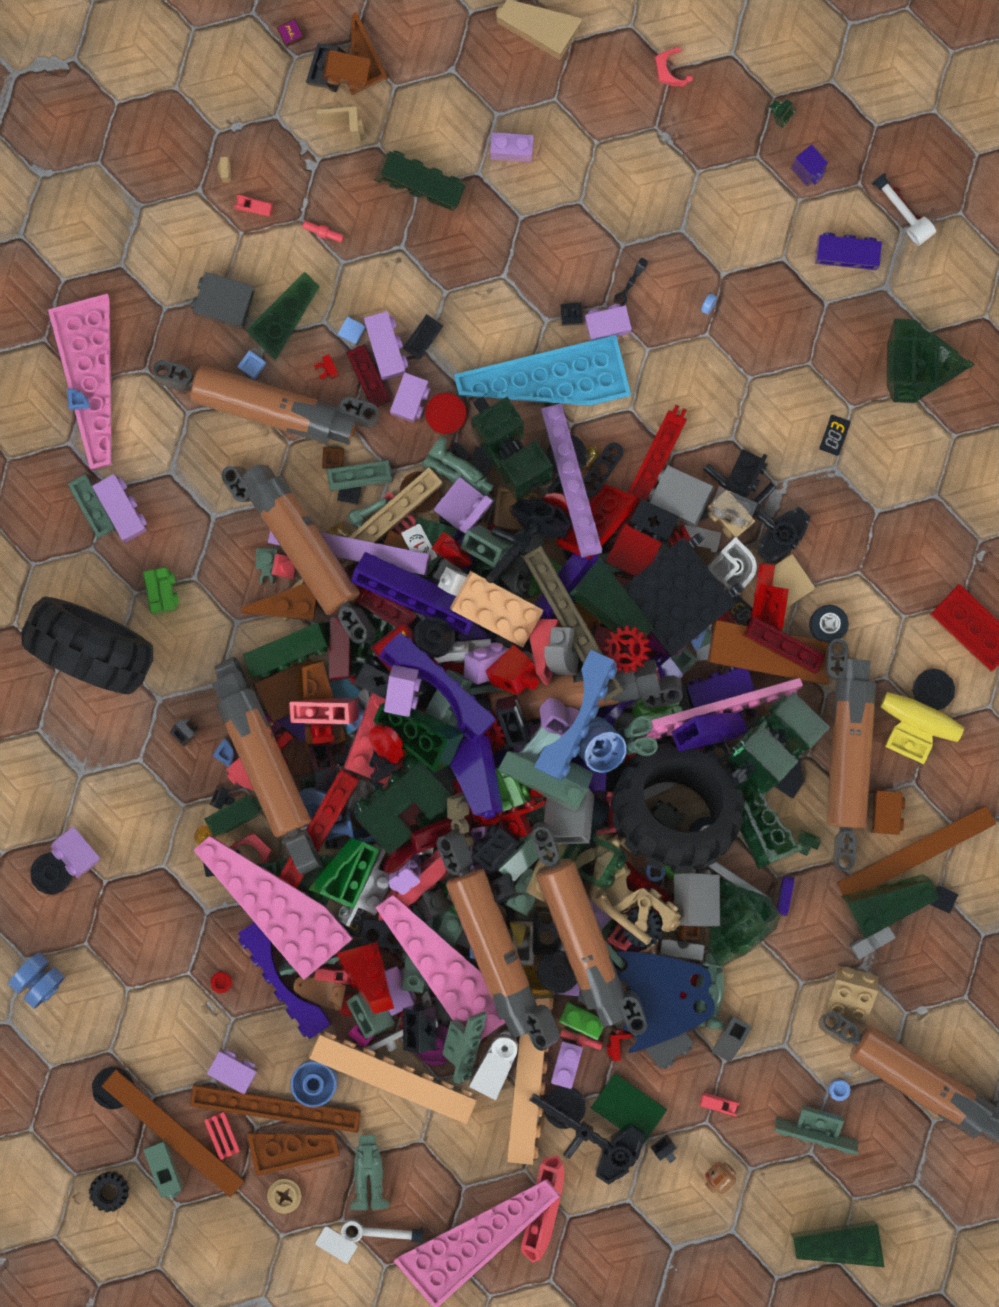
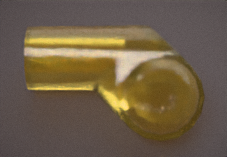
[580,445,598,469]

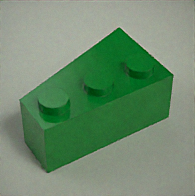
[308,838,379,909]

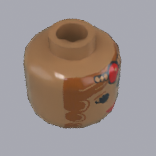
[705,1162,736,1194]

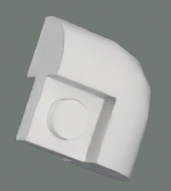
[708,537,757,597]

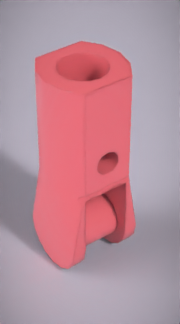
[233,195,273,217]
[314,966,350,985]
[700,1092,740,1116]

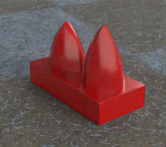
[431,532,471,570]

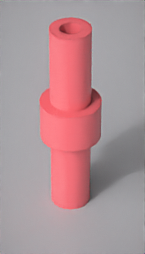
[302,221,344,243]
[560,1029,603,1050]

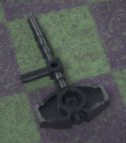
[703,463,811,564]
[486,498,573,583]
[529,1093,644,1185]

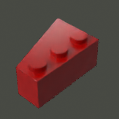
[336,942,394,1014]

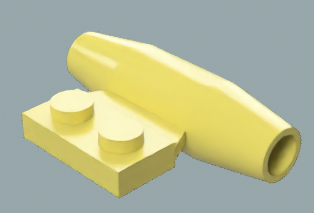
[880,692,964,764]

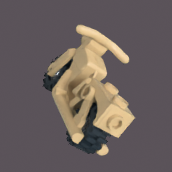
[564,827,682,947]

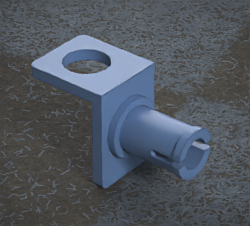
[329,811,376,843]

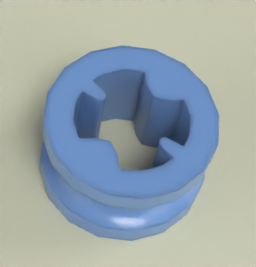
[646,865,665,881]

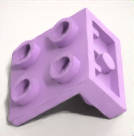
[434,478,493,535]

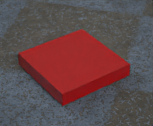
[606,524,662,577]

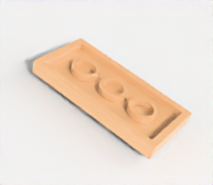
[450,571,544,647]

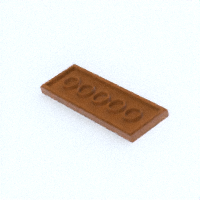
[707,620,834,685]

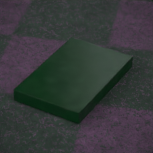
[590,1072,667,1145]

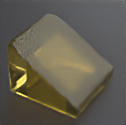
[510,921,527,947]

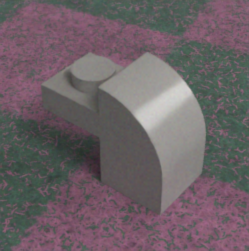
[544,627,579,675]

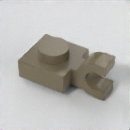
[447,792,469,834]

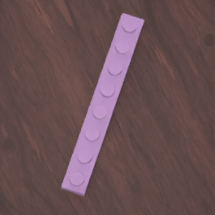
[541,403,602,558]

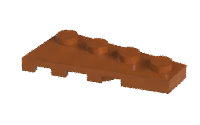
[302,660,347,753]
[247,1133,340,1176]

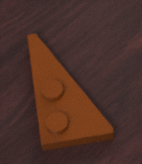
[350,12,387,95]
[241,583,317,621]

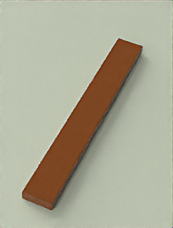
[837,805,996,902]
[102,1069,245,1198]
[190,1084,361,1133]

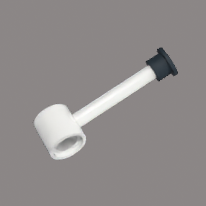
[872,173,936,246]
[341,1218,423,1245]

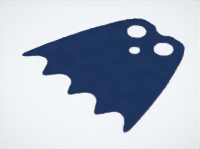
[616,951,715,1053]

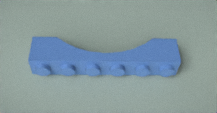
[534,650,618,781]

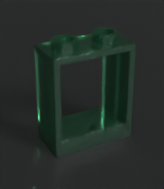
[204,794,263,838]
[560,834,626,892]

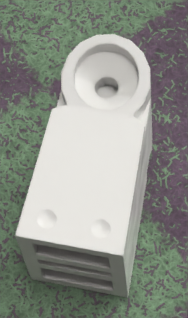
[469,1029,519,1100]

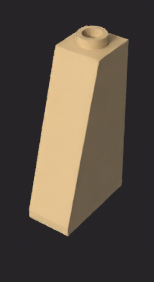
[495,0,582,60]

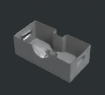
[849,924,895,960]
[659,938,705,960]

